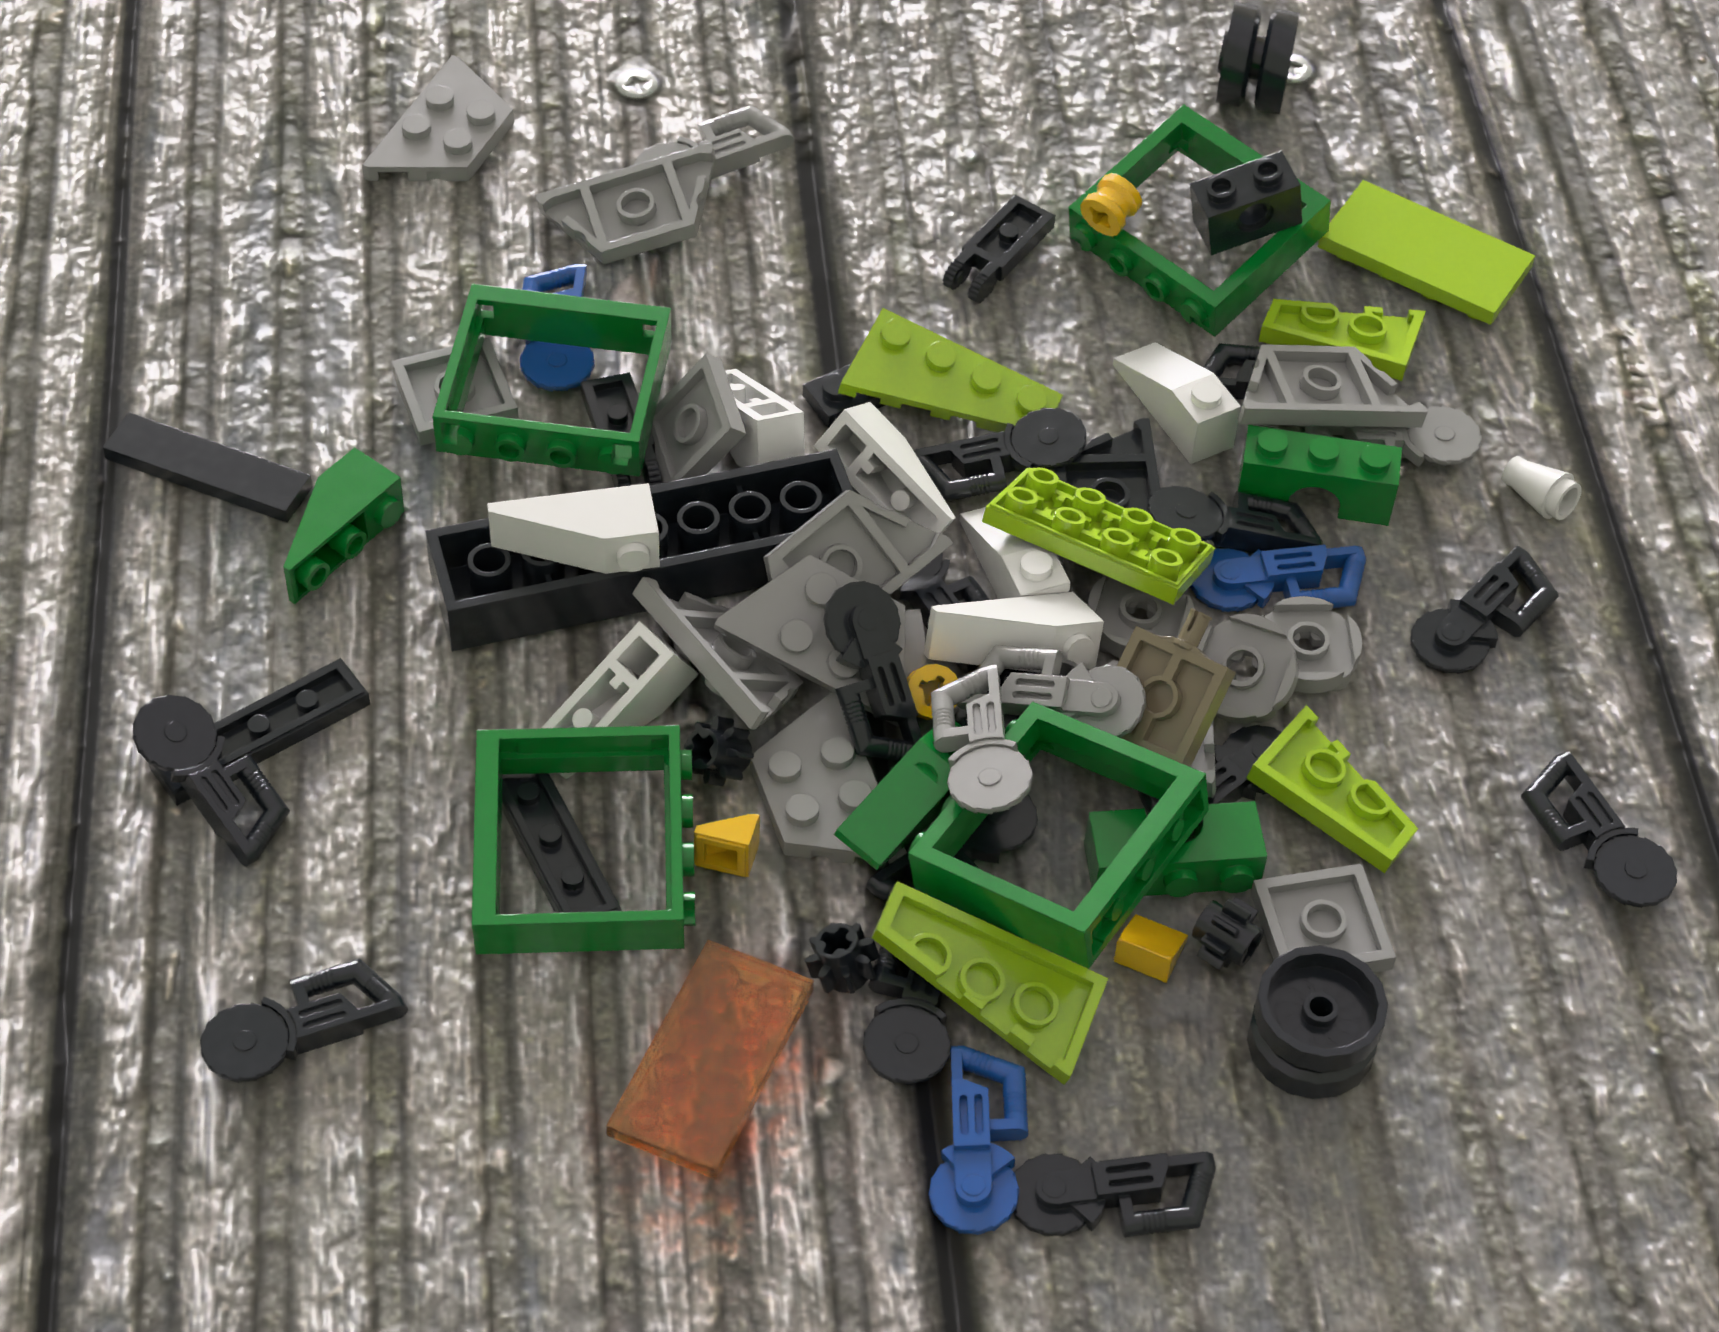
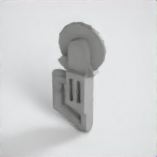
[634,105,794,179]
[1305,406,1482,467]
[957,645,1146,738]
[931,664,1033,814]

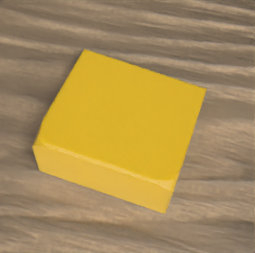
[694,814,760,877]
[1113,914,1188,983]

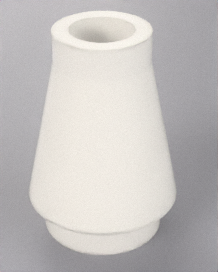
[1502,456,1581,520]

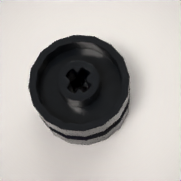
[1216,2,1300,114]
[1247,945,1388,1099]

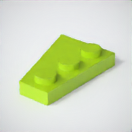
[1246,704,1418,874]

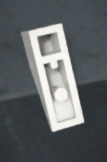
[1112,342,1241,464]
[725,369,805,467]
[814,402,956,534]
[487,483,660,574]
[959,507,1071,599]
[924,592,1104,673]
[541,621,699,779]

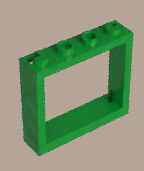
[1068,104,1331,337]
[432,284,672,477]
[908,701,1209,969]
[472,725,696,955]

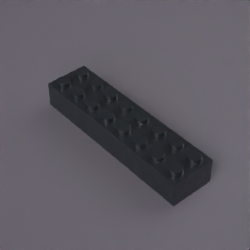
[425,449,853,652]

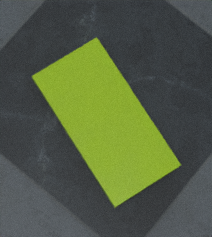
[1318,180,1535,325]
[982,467,1215,605]

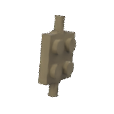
[1111,608,1236,788]

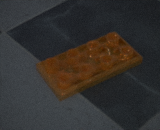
[606,940,814,1179]

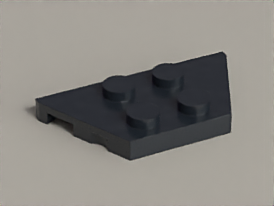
[1052,418,1160,512]

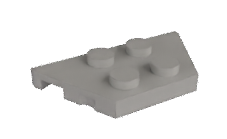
[362,55,514,181]
[535,142,716,264]
[1238,344,1428,428]
[763,490,953,595]
[713,554,905,727]
[632,577,804,729]
[750,692,907,864]

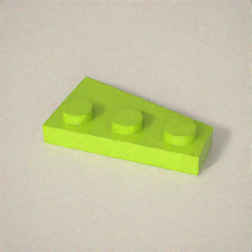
[1259,299,1426,381]

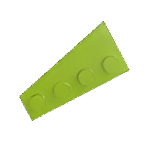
[838,308,1063,432]
[872,881,1108,1085]

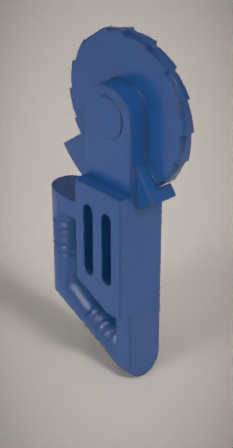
[520,264,595,392]
[1190,545,1366,612]
[929,1045,1029,1235]

